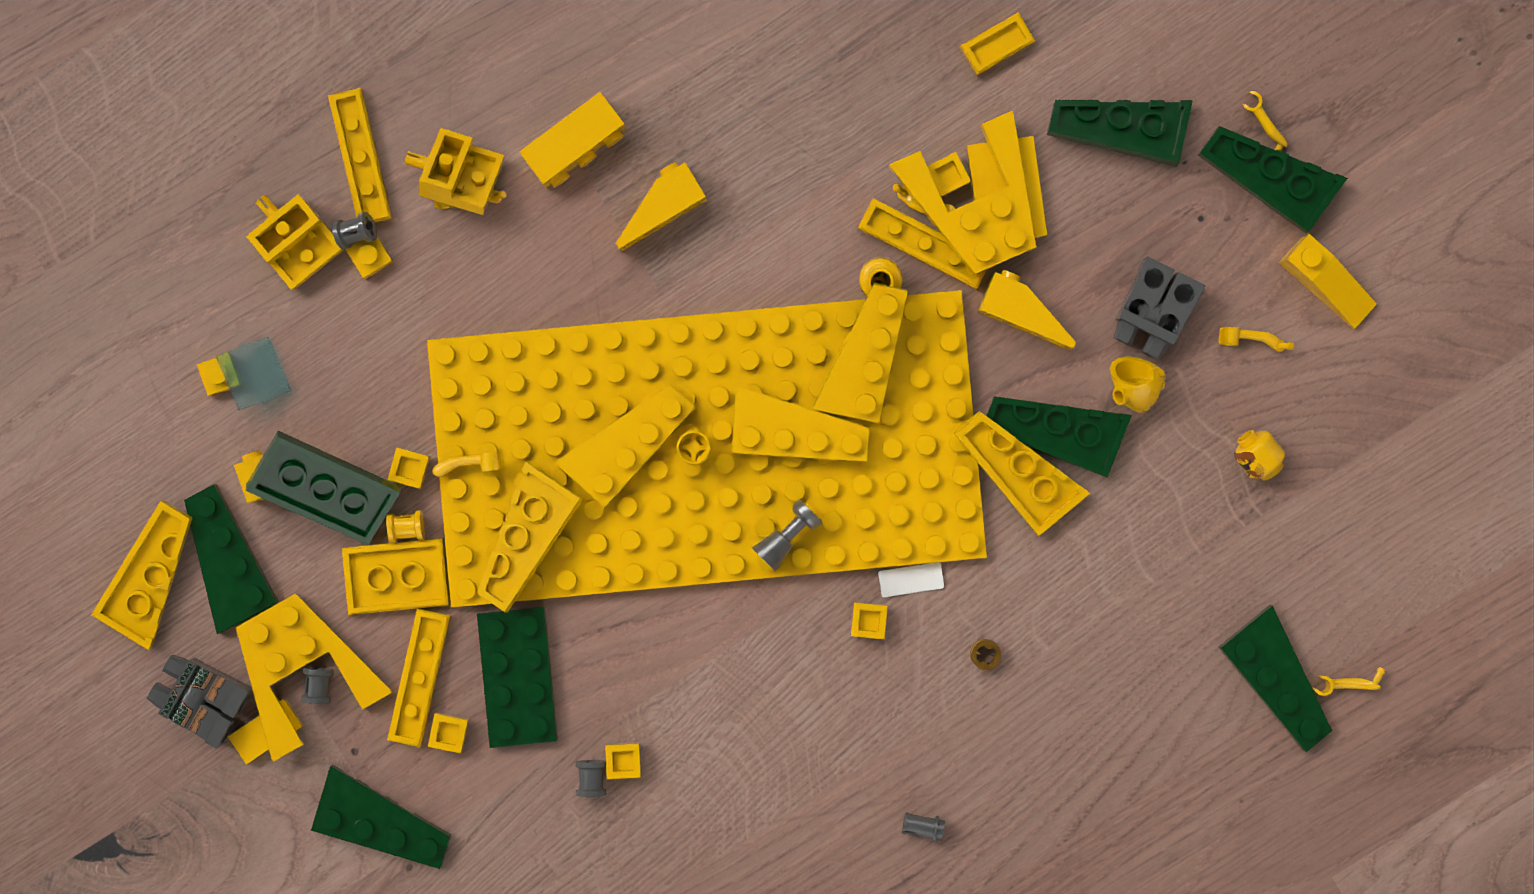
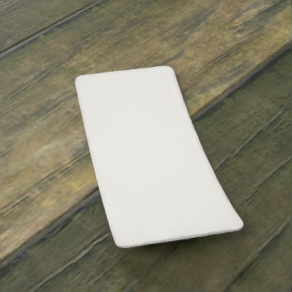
[878,562,944,598]

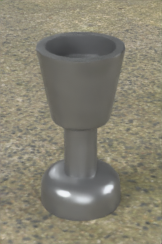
[752,499,823,571]

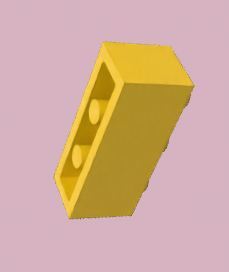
[519,92,626,188]

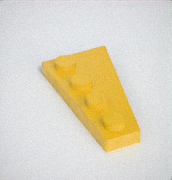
[813,283,908,423]
[554,385,695,508]
[732,385,869,462]
[953,411,1090,536]
[477,462,583,613]
[91,500,193,650]

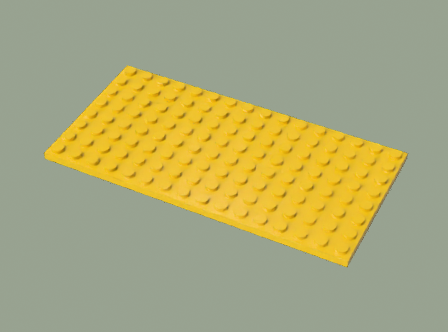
[427,290,987,607]

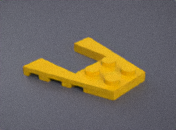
[888,111,1036,275]
[236,593,393,762]

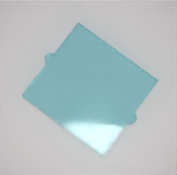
[216,337,291,411]

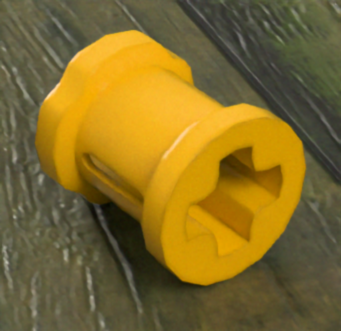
[386,510,425,543]

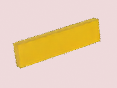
[328,88,393,223]
[857,198,986,290]
[387,608,451,747]

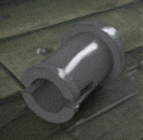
[902,812,945,843]

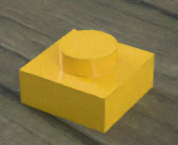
[927,152,971,198]
[346,235,394,279]
[196,353,242,397]
[387,447,431,489]
[850,602,888,639]
[428,712,469,753]
[605,742,641,779]

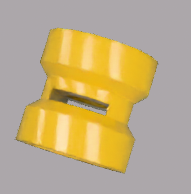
[676,430,711,465]

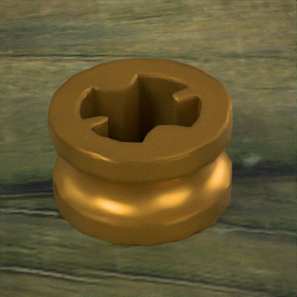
[970,639,1001,670]

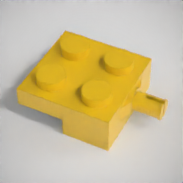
[405,128,504,215]
[246,194,343,291]

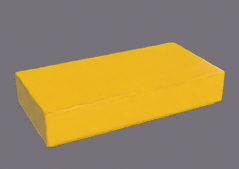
[960,12,1035,76]
[228,698,304,765]

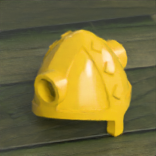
[1110,356,1166,413]

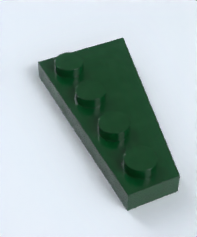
[1046,100,1193,167]
[1198,126,1348,234]
[986,396,1132,478]
[184,484,279,634]
[1218,605,1332,752]
[311,764,451,869]

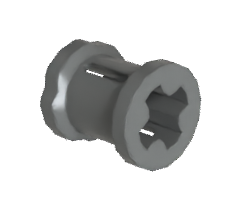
[332,211,377,250]
[300,667,334,704]
[576,760,606,797]

